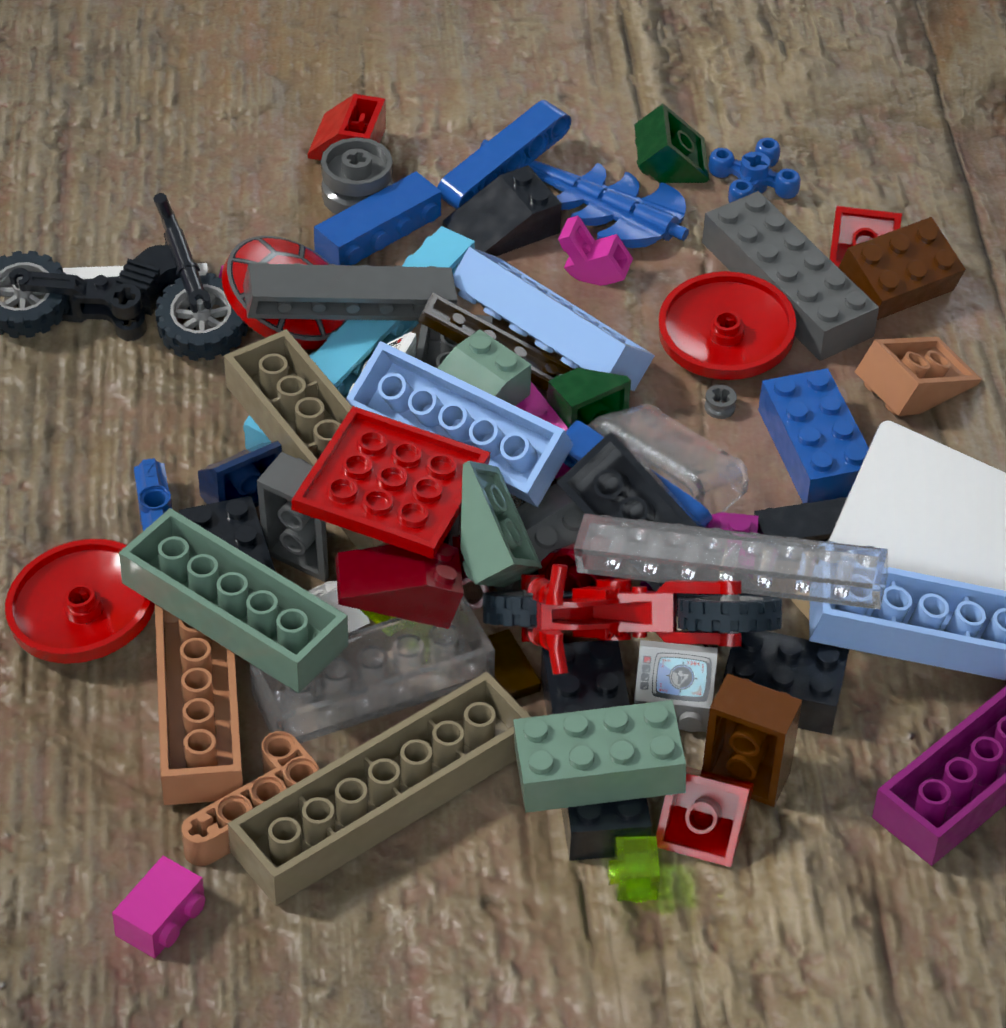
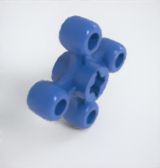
[708,138,801,203]

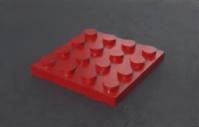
[291,406,491,559]

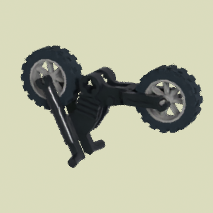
[0,193,248,361]

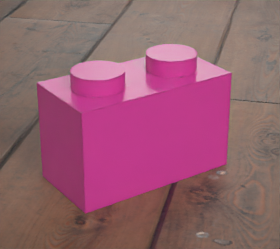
[112,855,205,959]

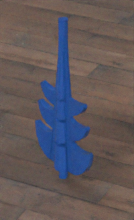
[480,139,689,248]

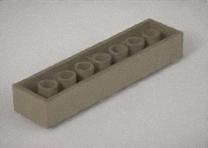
[224,329,390,549]
[227,672,531,906]

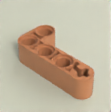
[182,731,319,866]

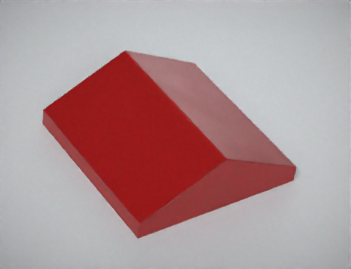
[829,206,902,267]

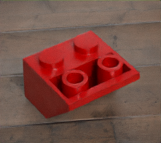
[308,94,386,160]

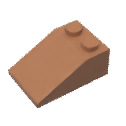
[855,337,982,416]

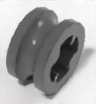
[704,385,737,419]

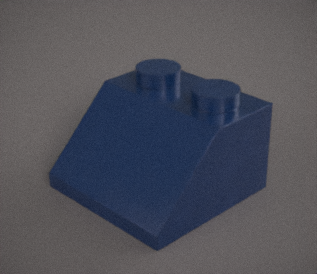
[198,441,282,507]

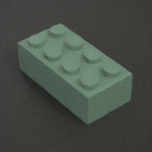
[513,700,686,813]

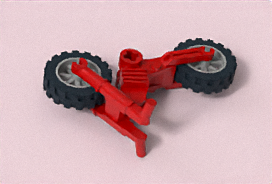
[483,564,782,675]

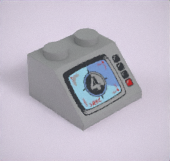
[634,640,718,732]

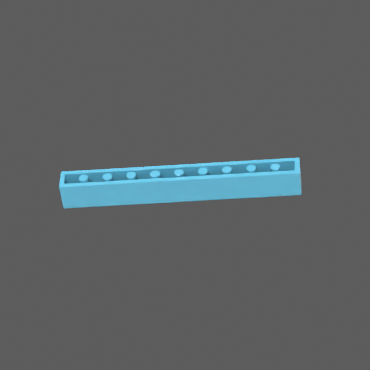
[243,226,475,449]

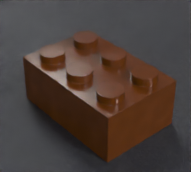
[838,217,966,320]
[702,673,802,807]

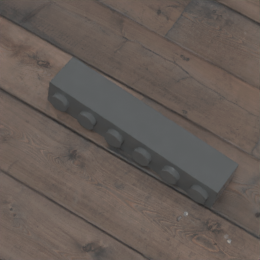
[243,263,457,321]

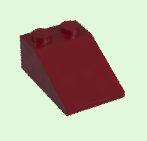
[336,542,464,629]

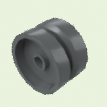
[321,137,393,214]

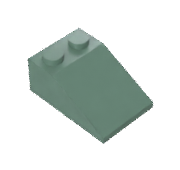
[437,329,531,406]
[460,461,542,588]

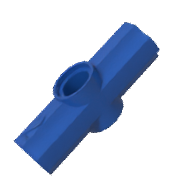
[134,458,172,531]

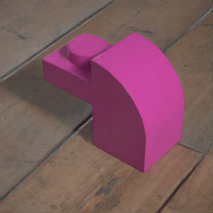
[558,215,633,286]

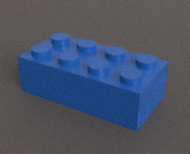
[758,368,869,503]

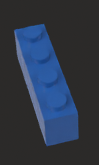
[314,171,441,266]

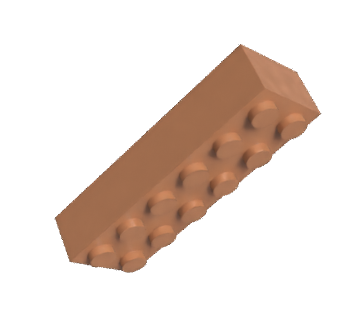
[155,604,243,805]

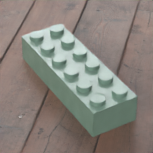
[119,508,348,693]

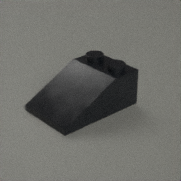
[443,165,562,257]

